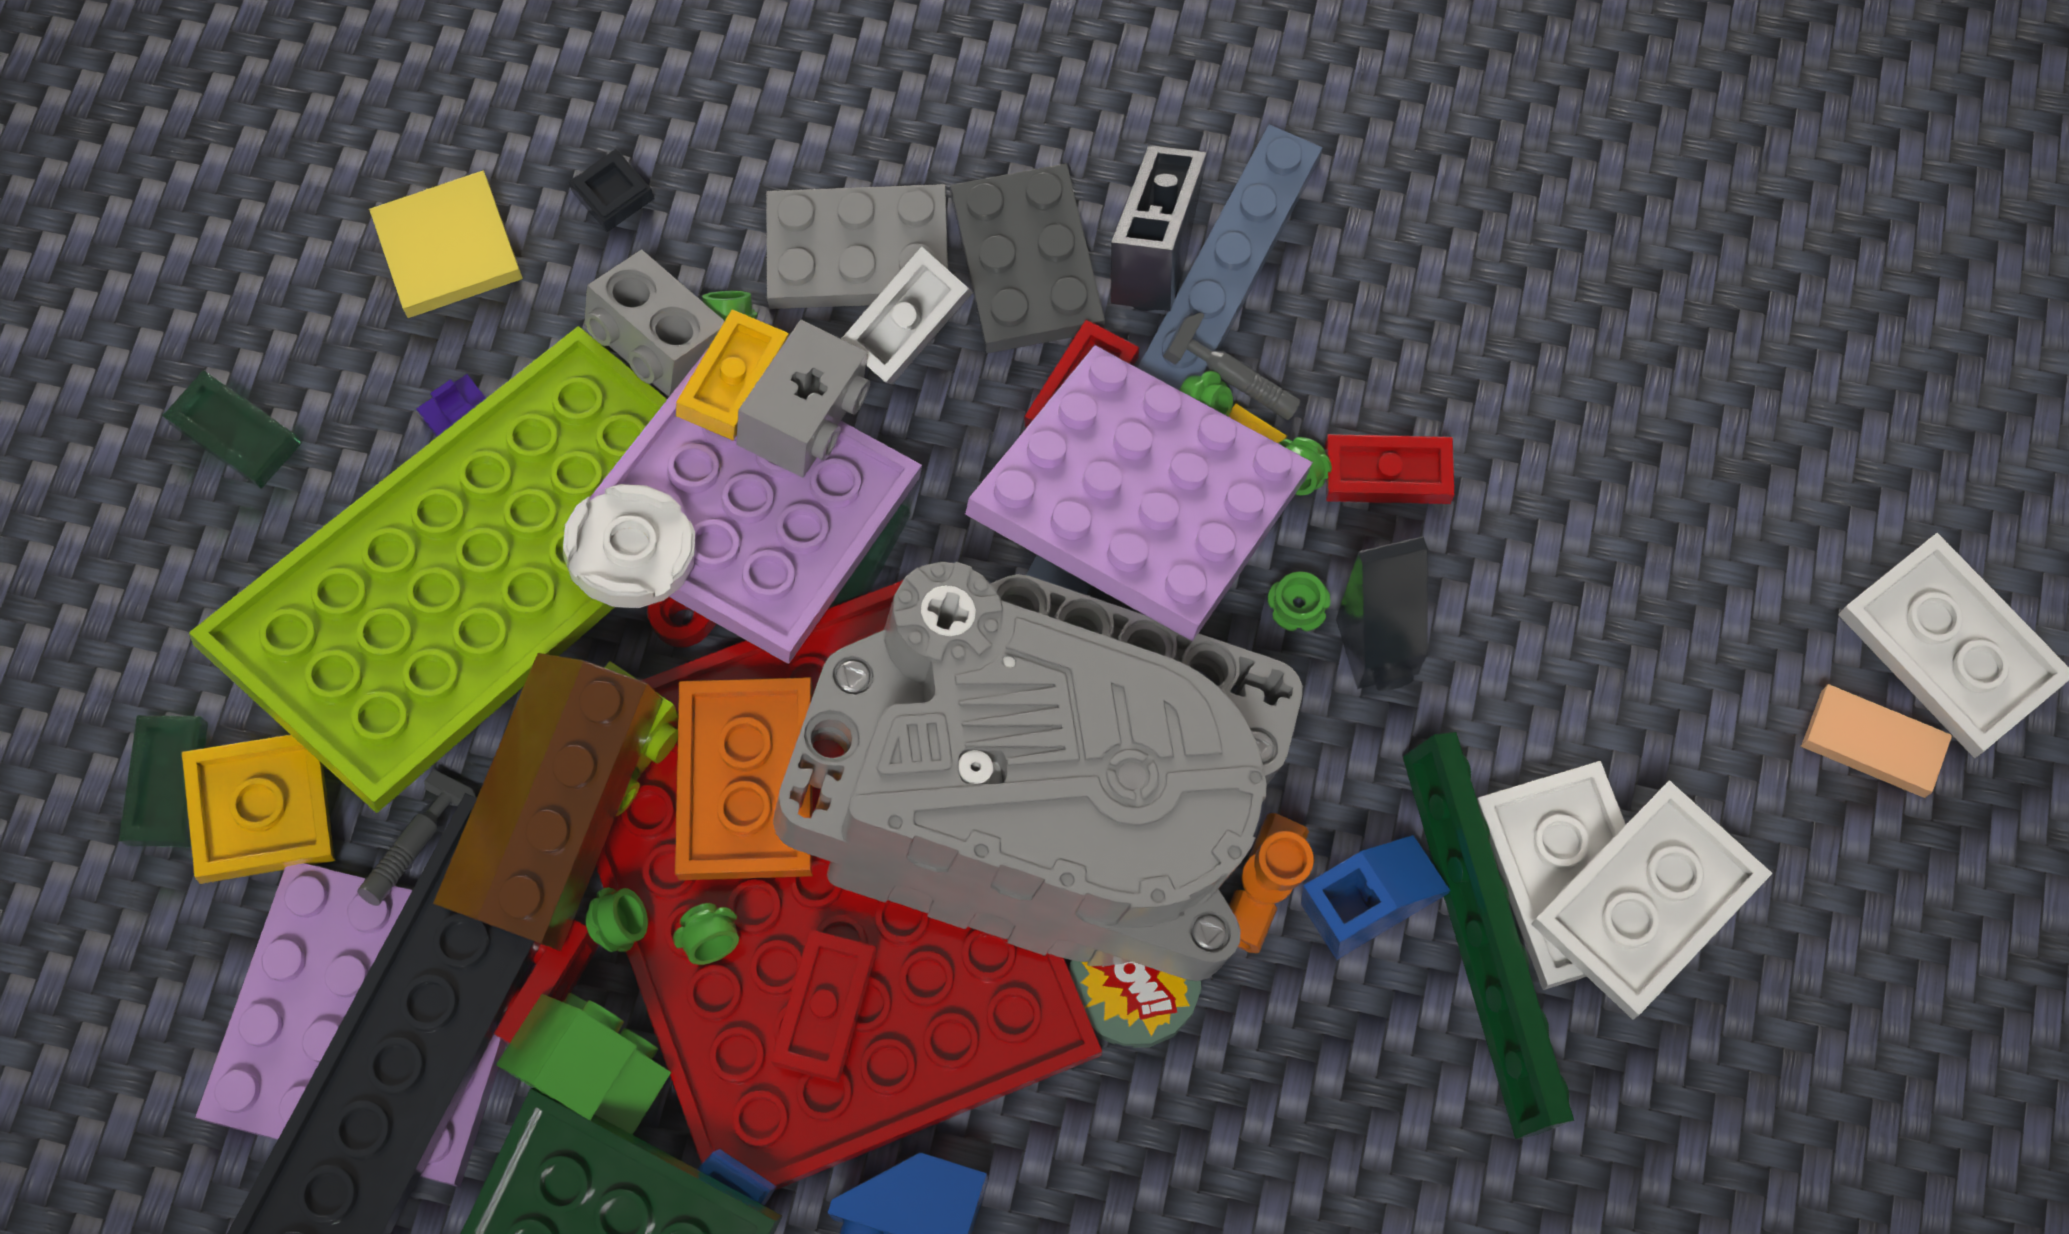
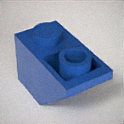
[1301,835,1450,960]
[828,1153,988,1234]

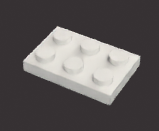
[1838,533,2069,758]
[1477,761,1626,990]
[1531,780,1772,1020]

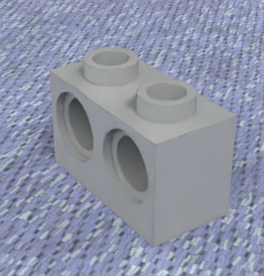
[584,249,725,398]

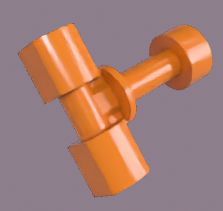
[1229,813,1314,953]

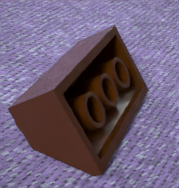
[433,653,663,951]

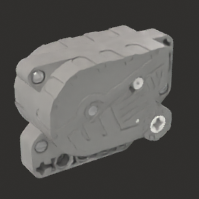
[773,562,1303,981]

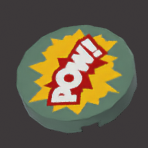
[1069,960,1201,1048]

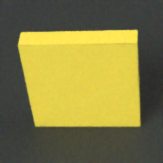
[369,170,523,318]

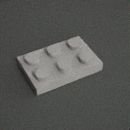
[766,184,948,309]

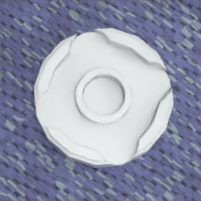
[563,484,695,608]

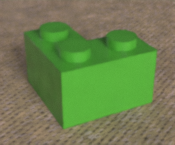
[496,993,671,1135]

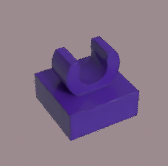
[416,374,486,437]

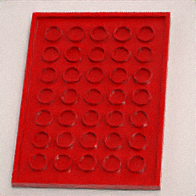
[596,580,1102,1190]

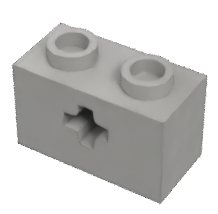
[736,319,870,478]

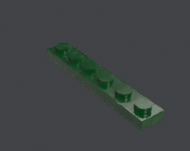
[1403,732,1574,1139]

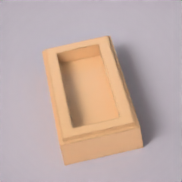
[1801,684,1952,798]

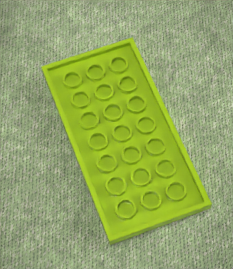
[189,326,667,813]

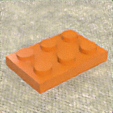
[675,678,813,880]

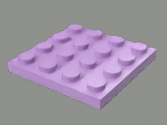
[965,345,1313,642]
[590,349,922,664]
[195,863,533,1187]

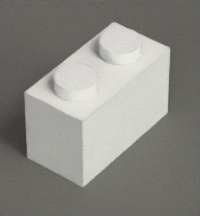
[841,246,973,384]

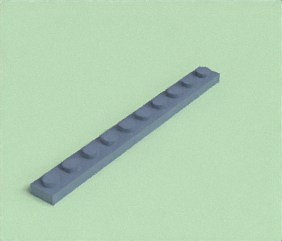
[1026,124,1323,596]

